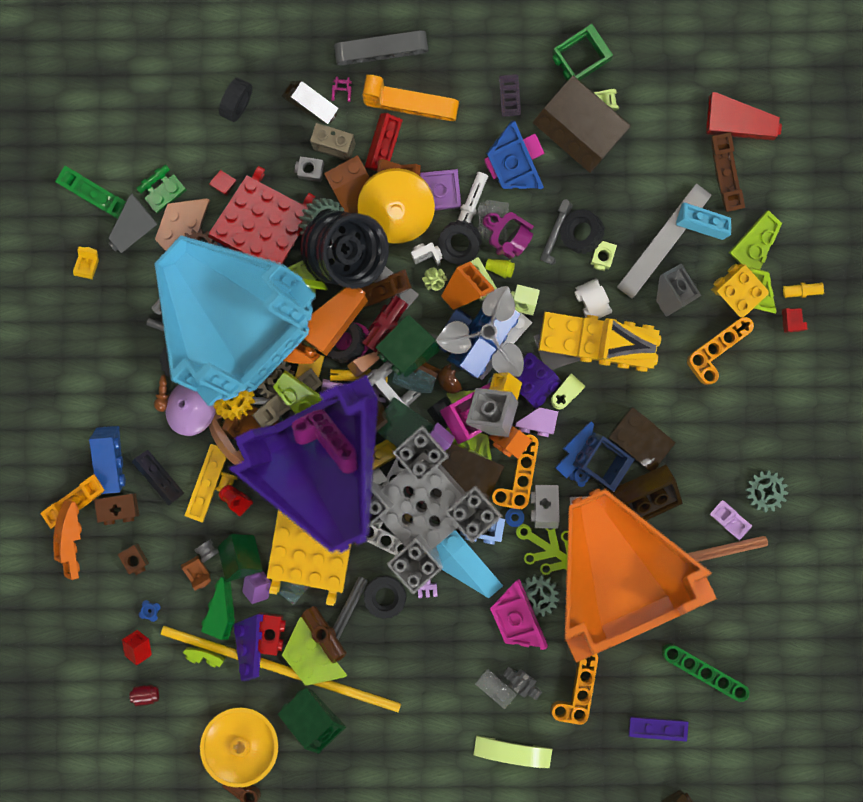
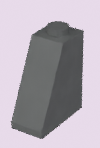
[109,193,157,253]

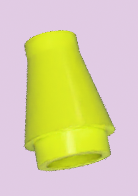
[485,258,515,279]

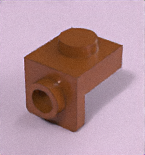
[181,556,211,590]

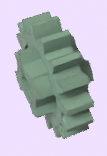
[745,470,788,512]
[522,574,560,617]

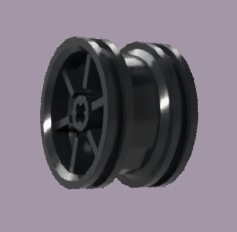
[301,210,389,289]

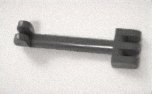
[540,199,573,265]

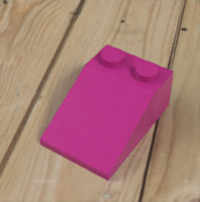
[440,382,491,445]

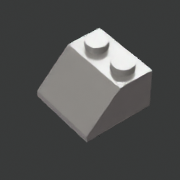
[466,388,518,437]

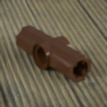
[301,606,347,663]

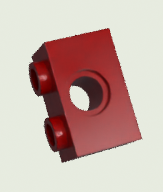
[258,612,286,656]

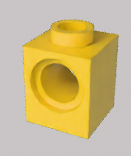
[489,372,522,400]

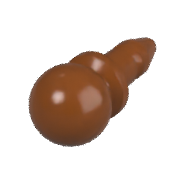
[154,375,169,412]

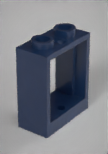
[573,432,635,492]

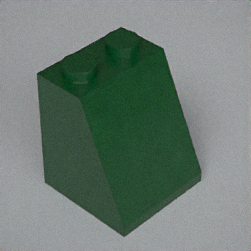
[375,315,440,378]
[278,687,346,754]

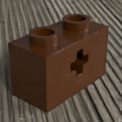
[94,493,140,525]

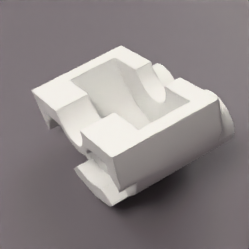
[574,278,612,319]

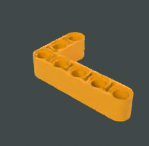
[362,75,459,121]

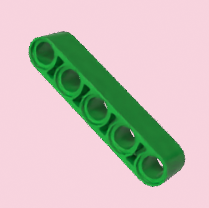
[662,643,750,702]

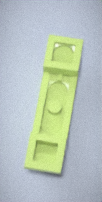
[473,735,552,768]

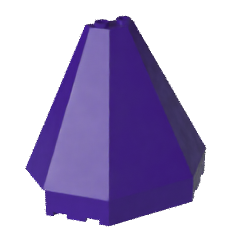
[229,375,378,554]

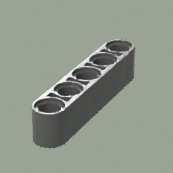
[334,31,429,65]

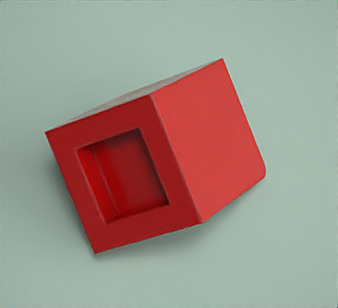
[782,308,807,333]
[122,630,152,666]

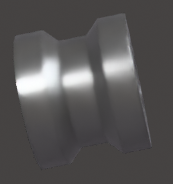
[195,539,219,563]

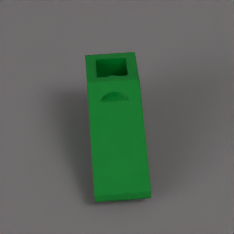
[201,577,235,640]

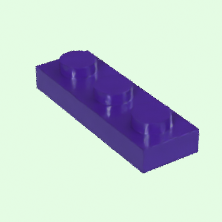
[628,716,689,742]

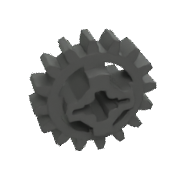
[503,667,542,700]

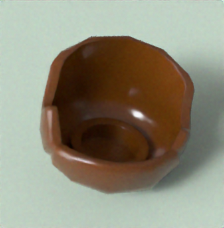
[438,363,462,394]

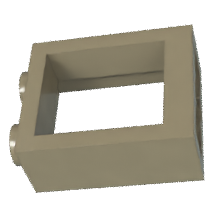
[310,123,356,161]

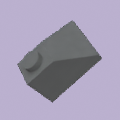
[656,263,701,317]

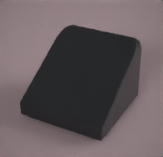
[427,396,451,424]

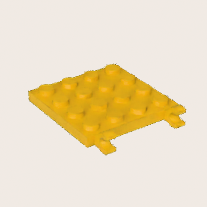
[267,509,352,606]

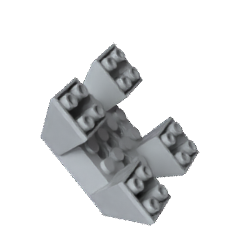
[369,426,502,594]

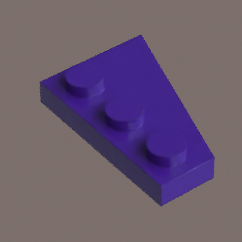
[234,614,263,681]

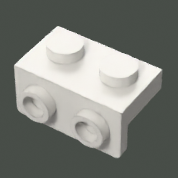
[411,243,443,266]

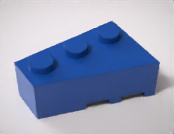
[89,426,125,494]

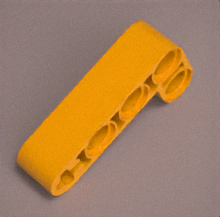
[687,317,754,385]
[492,435,538,509]
[551,654,598,725]

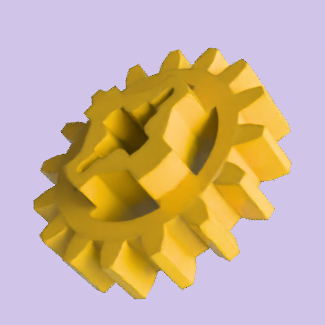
[213,390,255,421]

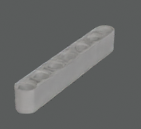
[617,183,712,299]

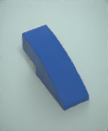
[554,422,594,479]

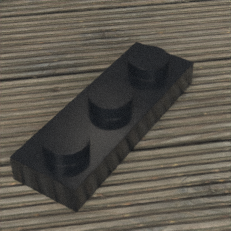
[132,450,184,506]

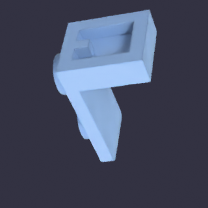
[460,518,505,544]

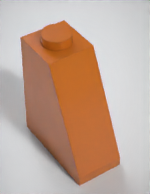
[441,261,495,310]

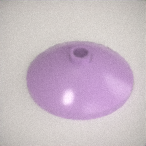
[166,384,216,436]

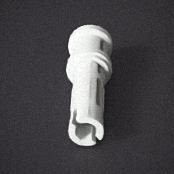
[458,172,489,223]

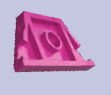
[490,579,548,650]

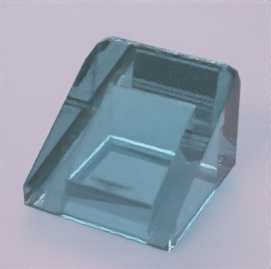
[279,582,308,605]

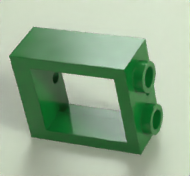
[552,24,613,81]

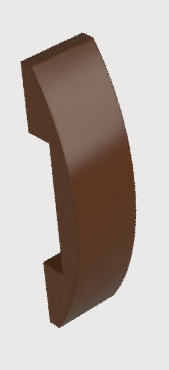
[711,132,745,212]
[360,270,411,309]

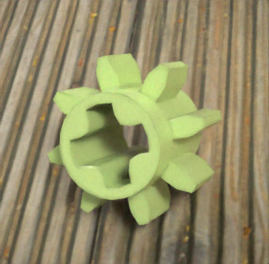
[422,267,447,291]

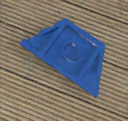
[486,120,544,189]

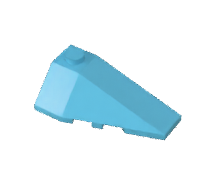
[436,529,503,598]

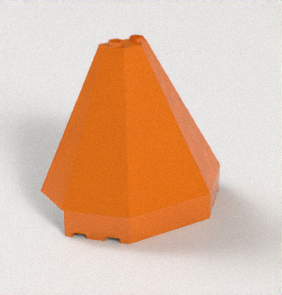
[565,489,717,663]

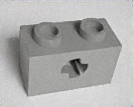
[531,485,559,528]

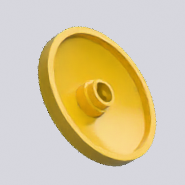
[358,168,435,244]
[200,708,279,787]

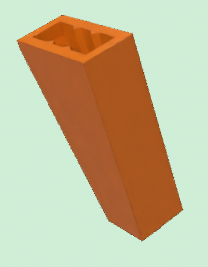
[303,287,368,356]

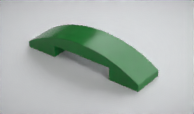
[55,166,126,219]

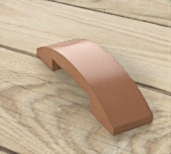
[209,412,244,465]

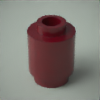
[130,684,159,706]

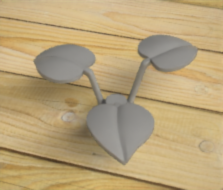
[436,286,524,377]

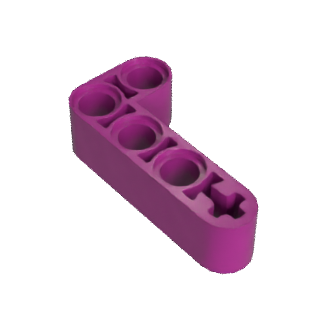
[292,410,358,473]

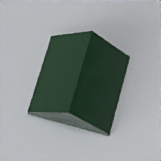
[218,534,263,583]

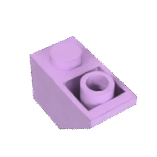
[515,408,558,437]

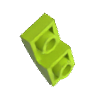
[183,647,226,668]

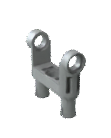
[367,361,421,436]

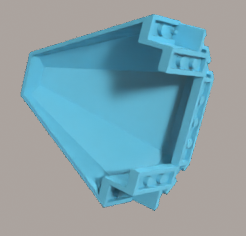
[155,235,315,406]

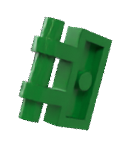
[136,164,187,214]

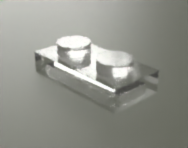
[475,668,517,709]

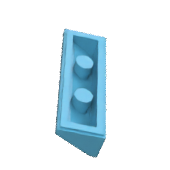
[676,202,731,240]

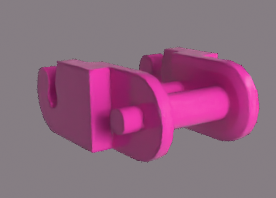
[332,76,352,102]

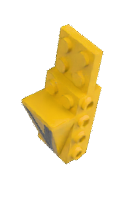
[538,312,661,372]

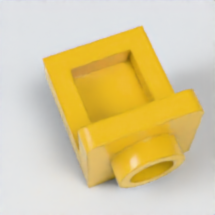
[73,247,99,279]

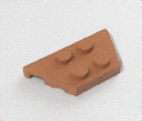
[155,199,210,251]

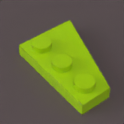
[728,210,782,269]

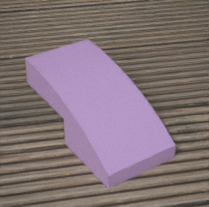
[710,500,752,541]

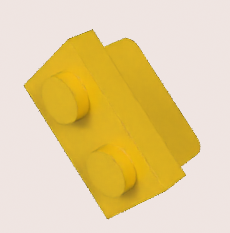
[711,263,769,317]

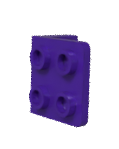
[514,353,562,409]

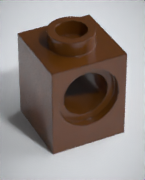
[118,544,149,575]

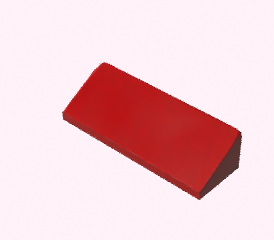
[365,113,403,171]

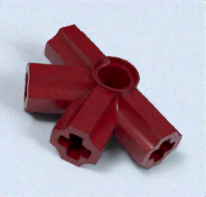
[362,295,408,352]

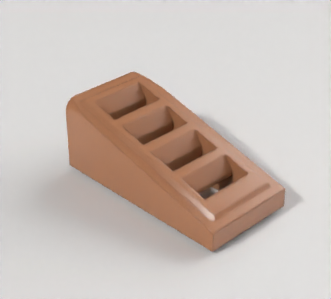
[347,351,380,377]

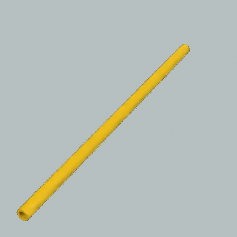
[161,626,401,713]

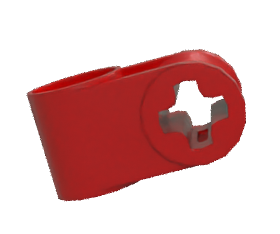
[219,485,254,517]

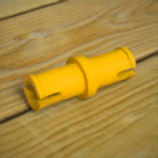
[783,282,824,298]

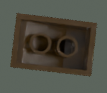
[607,407,676,472]

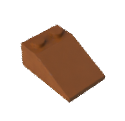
[324,155,370,214]

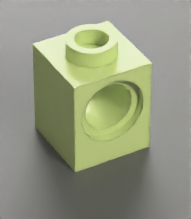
[590,241,617,271]
[511,284,540,316]

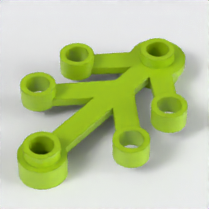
[516,524,568,575]

